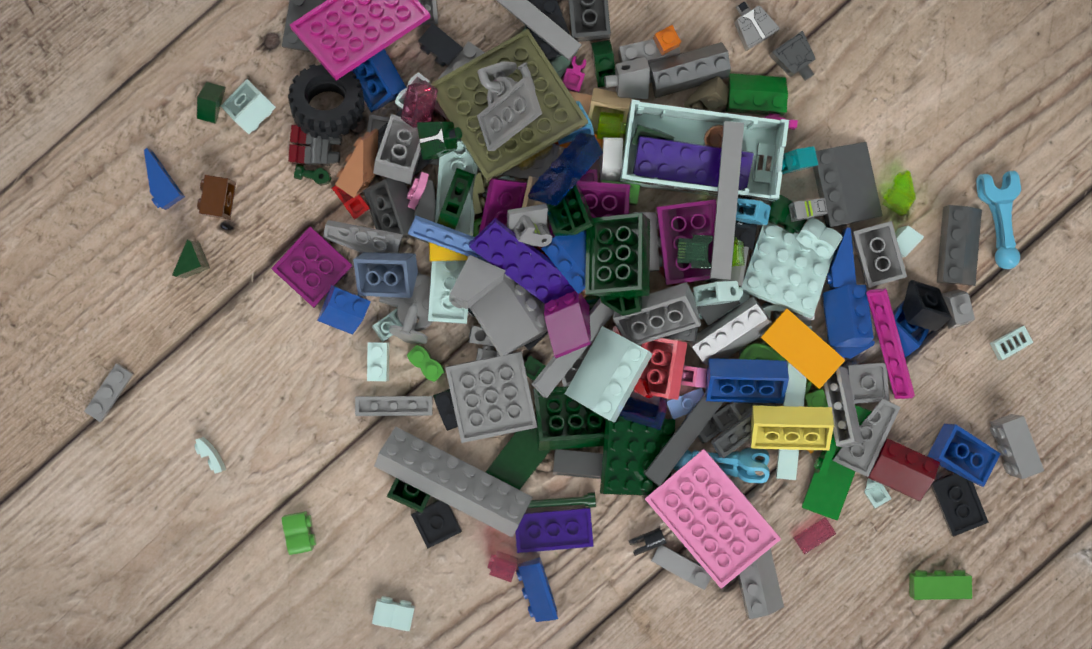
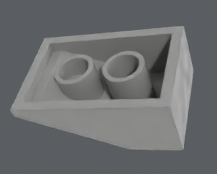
[373,114,421,184]

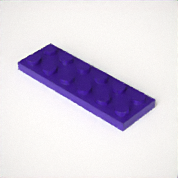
[633,136,754,190]
[469,218,575,304]

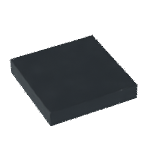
[411,500,462,549]

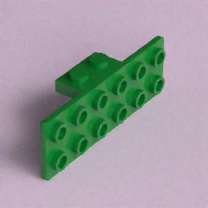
[802,405,872,520]

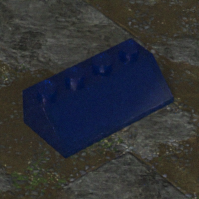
[528,132,603,206]

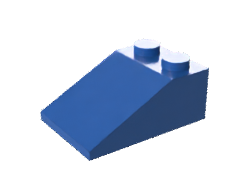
[927,424,1001,487]

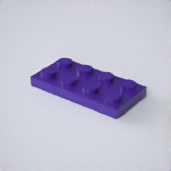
[515,508,594,553]

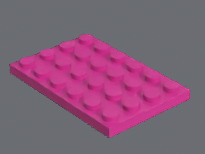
[290,0,430,80]

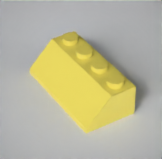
[751,405,834,450]

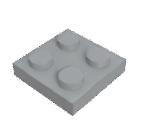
[847,363,889,403]

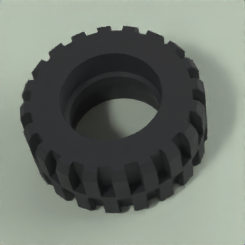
[288,63,365,140]

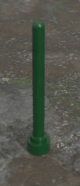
[528,492,596,508]

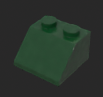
[387,478,431,513]

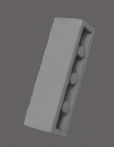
[824,366,863,448]

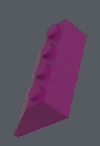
[549,179,630,238]
[656,199,716,285]

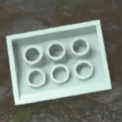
[565,326,653,422]

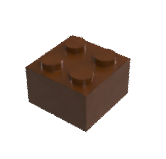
[197,175,236,220]

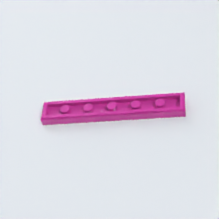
[866,288,915,399]

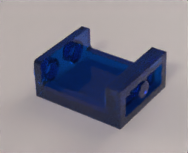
[619,397,667,430]

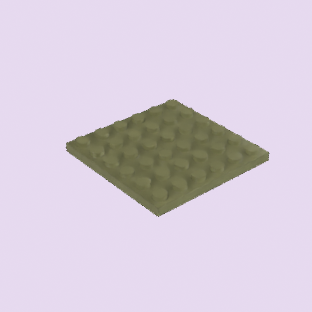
[428,29,588,182]

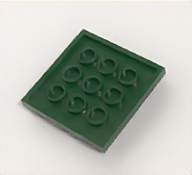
[600,416,676,495]

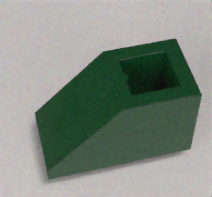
[591,40,615,87]

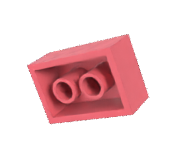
[634,338,687,400]

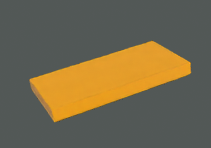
[760,308,845,389]

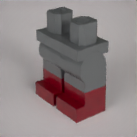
[288,125,342,166]

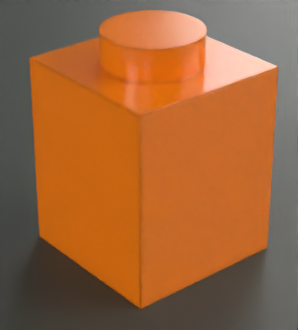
[653,25,681,56]

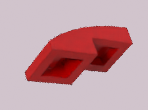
[331,185,370,220]

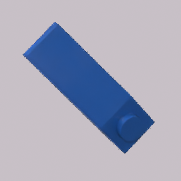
[144,148,185,210]
[826,228,857,288]

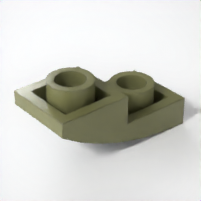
[473,173,490,214]

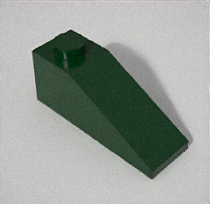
[437,168,475,230]

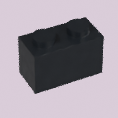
[418,23,463,67]

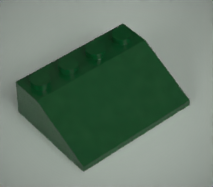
[585,213,650,297]
[533,386,606,451]

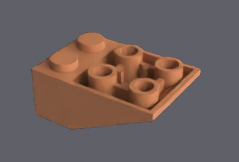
[335,128,378,198]

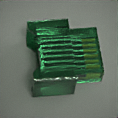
[677,234,713,269]

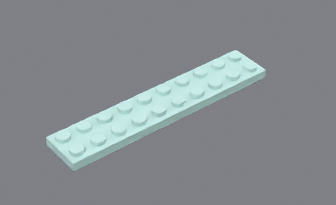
[428,139,478,324]

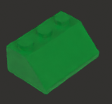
[726,73,788,116]

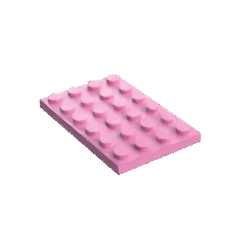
[645,449,781,589]

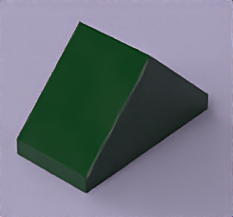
[197,82,226,124]

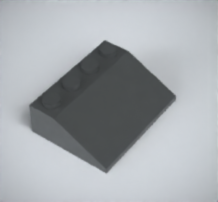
[813,142,883,228]

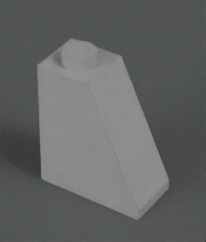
[449,255,505,309]

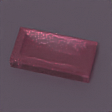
[793,517,836,555]

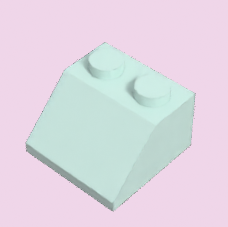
[221,79,276,134]

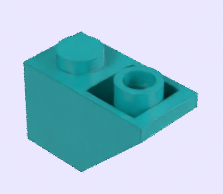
[781,146,818,175]

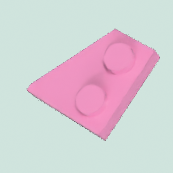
[407,172,429,209]

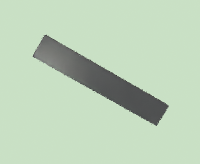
[643,392,723,486]

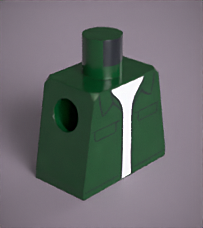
[417,121,462,160]

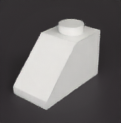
[599,138,623,181]

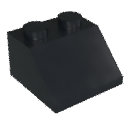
[902,280,952,332]

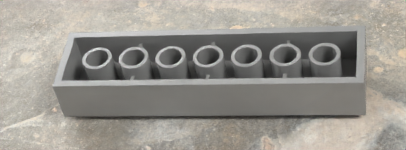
[374,427,533,537]

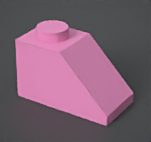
[681,365,707,388]

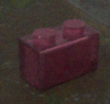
[401,80,438,128]
[487,551,518,582]

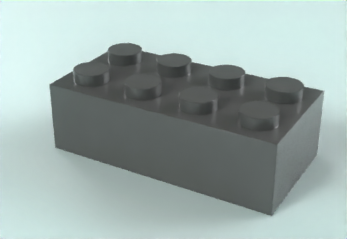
[568,0,611,42]

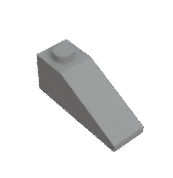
[651,545,711,590]

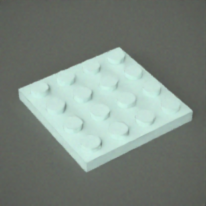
[741,222,835,318]

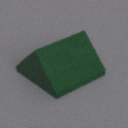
[172,239,210,278]

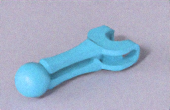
[976,171,1021,269]
[673,447,770,483]

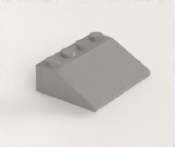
[469,274,548,357]

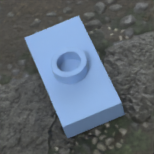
[666,387,704,419]

